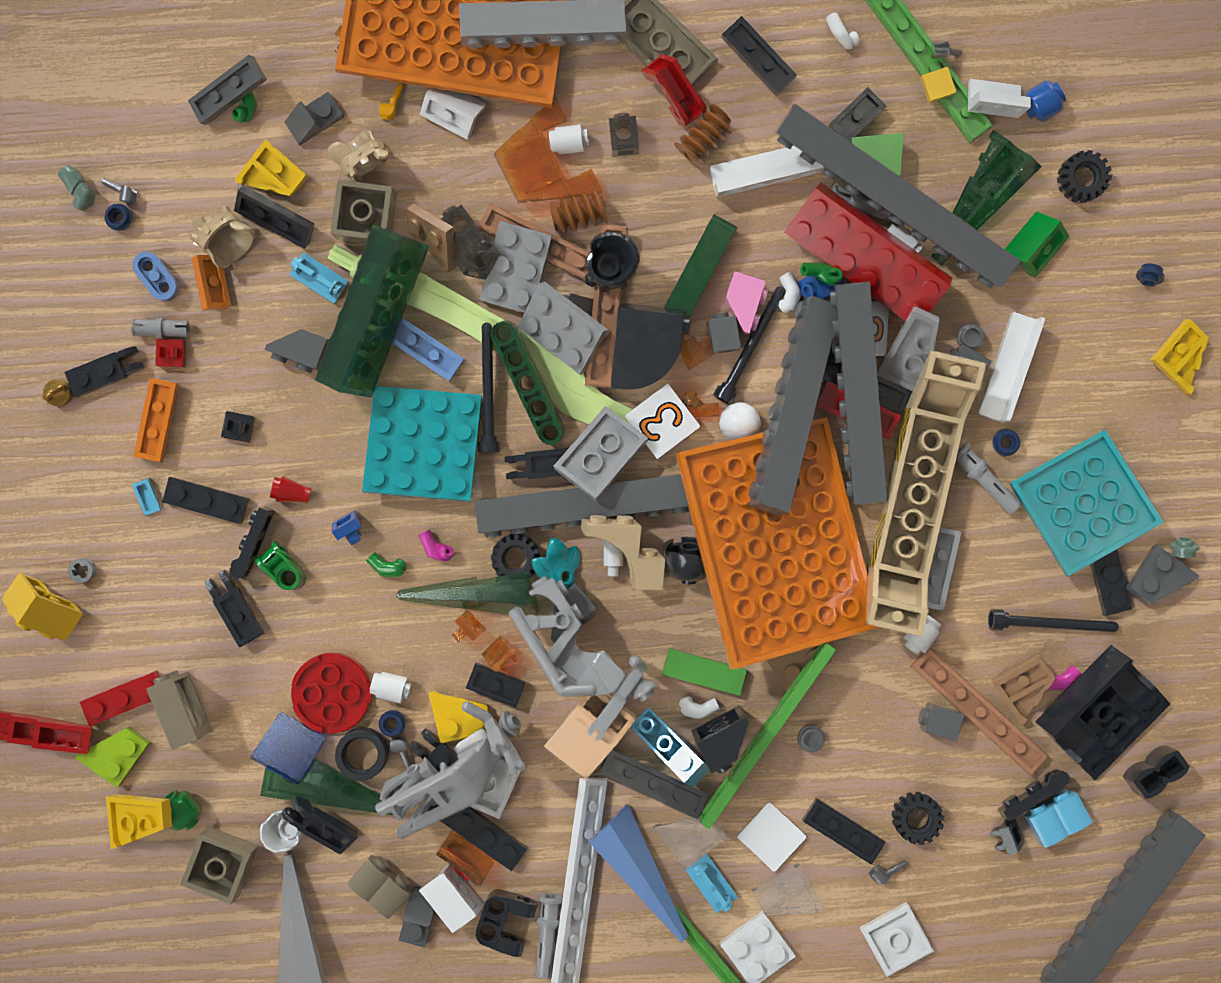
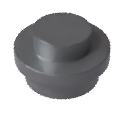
[957,324,985,350]
[797,725,825,752]

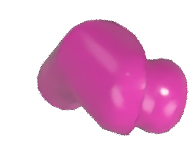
[418,530,454,562]
[1048,665,1081,690]

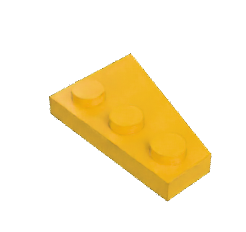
[106,794,172,849]

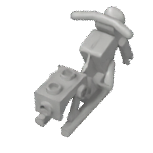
[508,576,657,740]
[375,701,526,839]

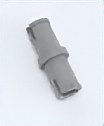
[131,317,190,339]

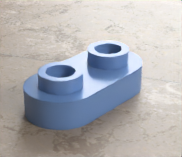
[132,252,179,301]

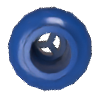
[1025,80,1066,122]

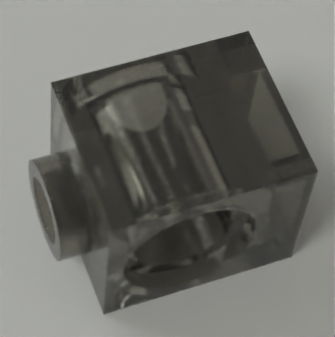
[609,113,639,157]
[441,204,482,251]
[453,233,500,280]

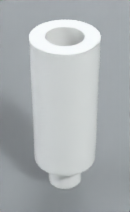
[603,540,623,576]

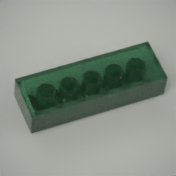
[315,224,430,398]

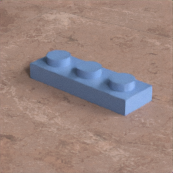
[382,314,465,382]

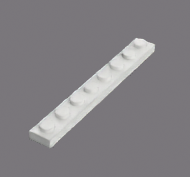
[551,778,607,983]

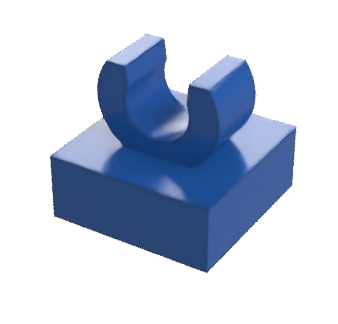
[332,510,361,545]

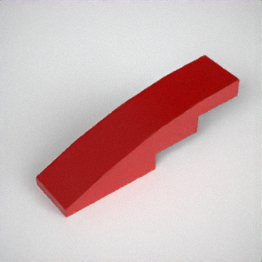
[0,711,93,754]

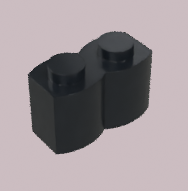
[1123,745,1190,799]

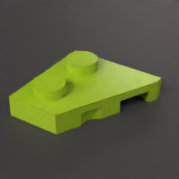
[75,727,151,788]

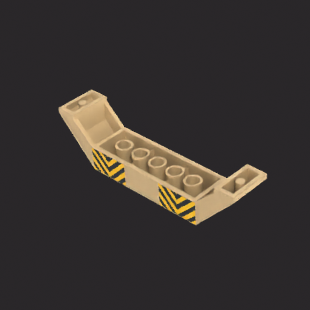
[866,350,986,637]

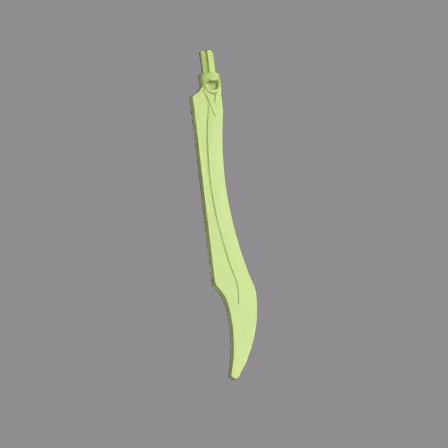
[328,244,633,424]

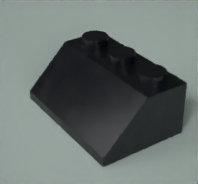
[691,705,748,774]

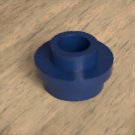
[104,204,133,231]
[1136,263,1165,287]
[992,429,1020,456]
[379,710,406,737]

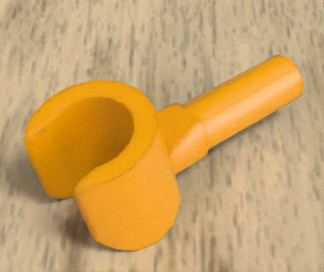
[379,83,404,120]

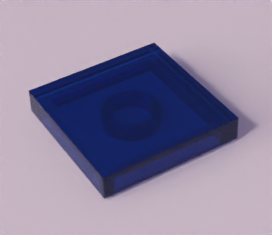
[250,712,327,785]

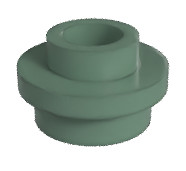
[1170,537,1200,558]

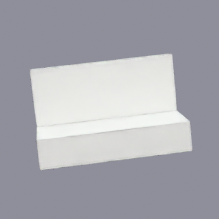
[968,79,1031,118]
[420,88,487,139]
[419,863,484,933]

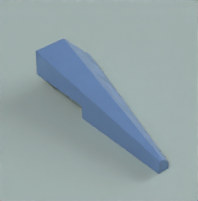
[589,804,688,943]

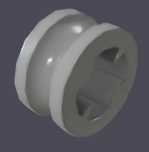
[68,558,96,583]

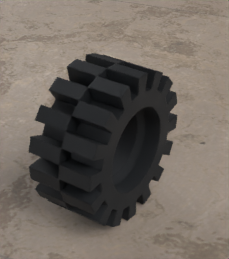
[1057,150,1112,203]
[491,534,541,583]
[891,792,944,845]

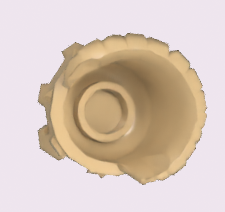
[327,130,391,182]
[190,205,255,268]

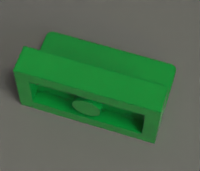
[1005,211,1069,278]

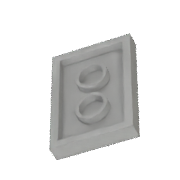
[480,221,553,313]
[518,282,608,374]
[554,406,648,502]

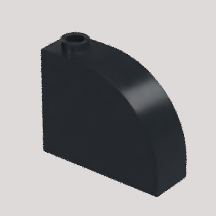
[611,303,691,390]

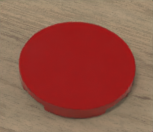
[291,652,372,733]

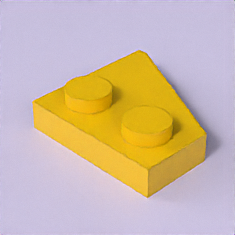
[234,140,309,197]
[1150,319,1209,394]
[429,691,490,743]

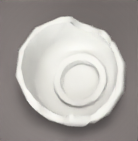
[719,402,762,440]
[260,810,304,853]

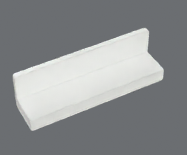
[710,146,824,198]
[977,312,1045,423]

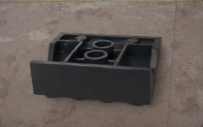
[1035,645,1170,780]

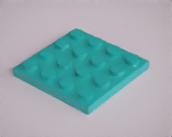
[362,386,482,502]
[1009,429,1164,577]

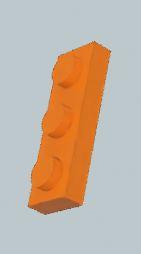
[133,378,179,463]

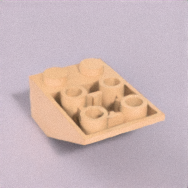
[544,694,636,778]

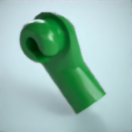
[232,91,257,123]
[800,262,842,286]
[366,552,407,578]

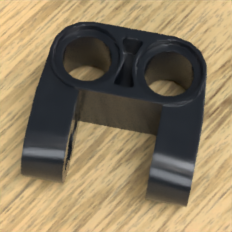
[475,889,538,957]

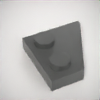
[1125,545,1199,605]

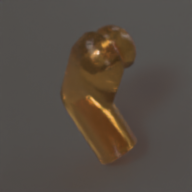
[682,390,719,418]

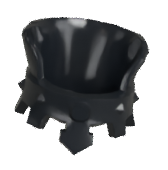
[585,231,640,293]

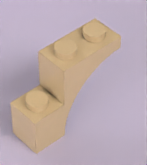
[581,515,665,590]

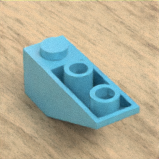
[631,707,709,787]

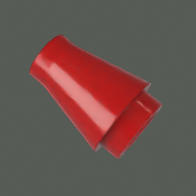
[270,476,312,504]

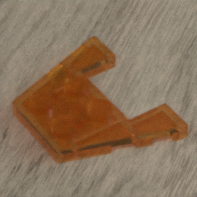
[494,97,602,203]

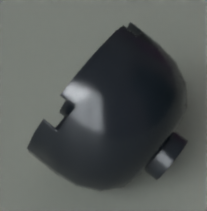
[663,537,706,585]

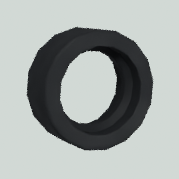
[335,727,389,781]

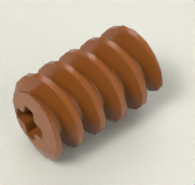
[674,104,732,165]
[550,190,609,234]

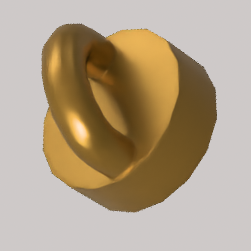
[42,379,73,407]

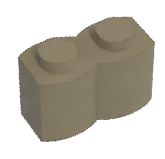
[348,855,412,919]

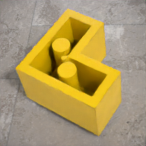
[1,572,83,641]

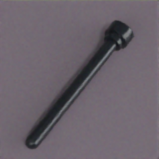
[713,286,785,405]
[478,322,500,453]
[988,609,1119,632]

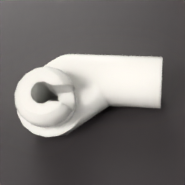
[826,13,860,50]
[779,272,801,313]
[679,696,720,720]

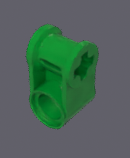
[254,540,306,590]

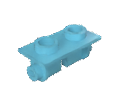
[289,252,349,304]
[685,853,738,913]

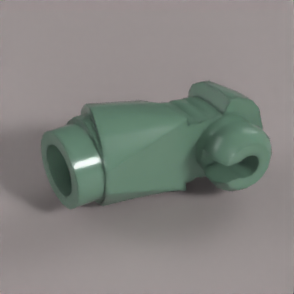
[58,165,95,211]

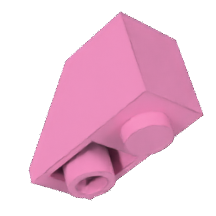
[724,271,768,336]

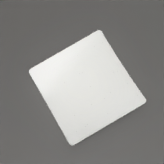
[737,802,806,872]

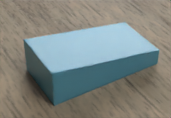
[132,478,161,516]

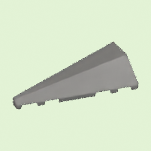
[278,852,328,983]

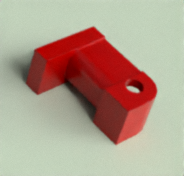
[641,54,707,127]

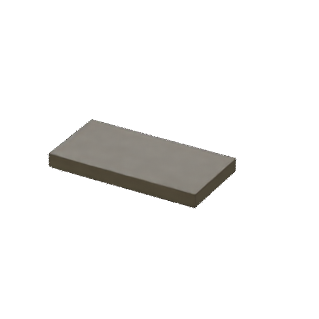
[620,0,718,86]

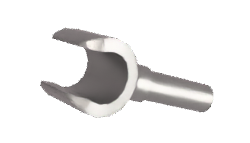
[931,41,962,59]
[102,178,137,204]
[390,737,412,770]
[869,860,908,884]

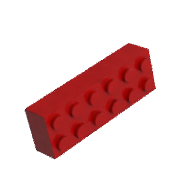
[784,182,953,321]

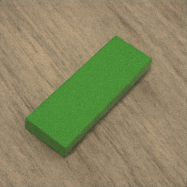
[662,648,747,696]

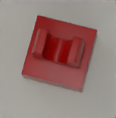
[155,339,186,368]

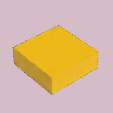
[920,67,956,103]

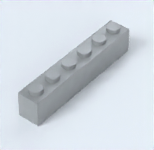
[459,0,626,49]

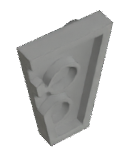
[877,306,940,391]

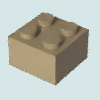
[330,180,397,247]
[180,826,259,904]

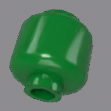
[163,790,201,831]

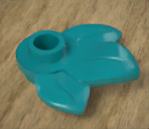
[531,538,581,589]

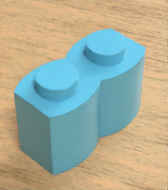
[1024,789,1092,848]

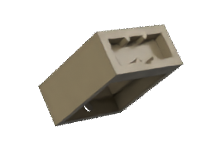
[147,670,213,750]

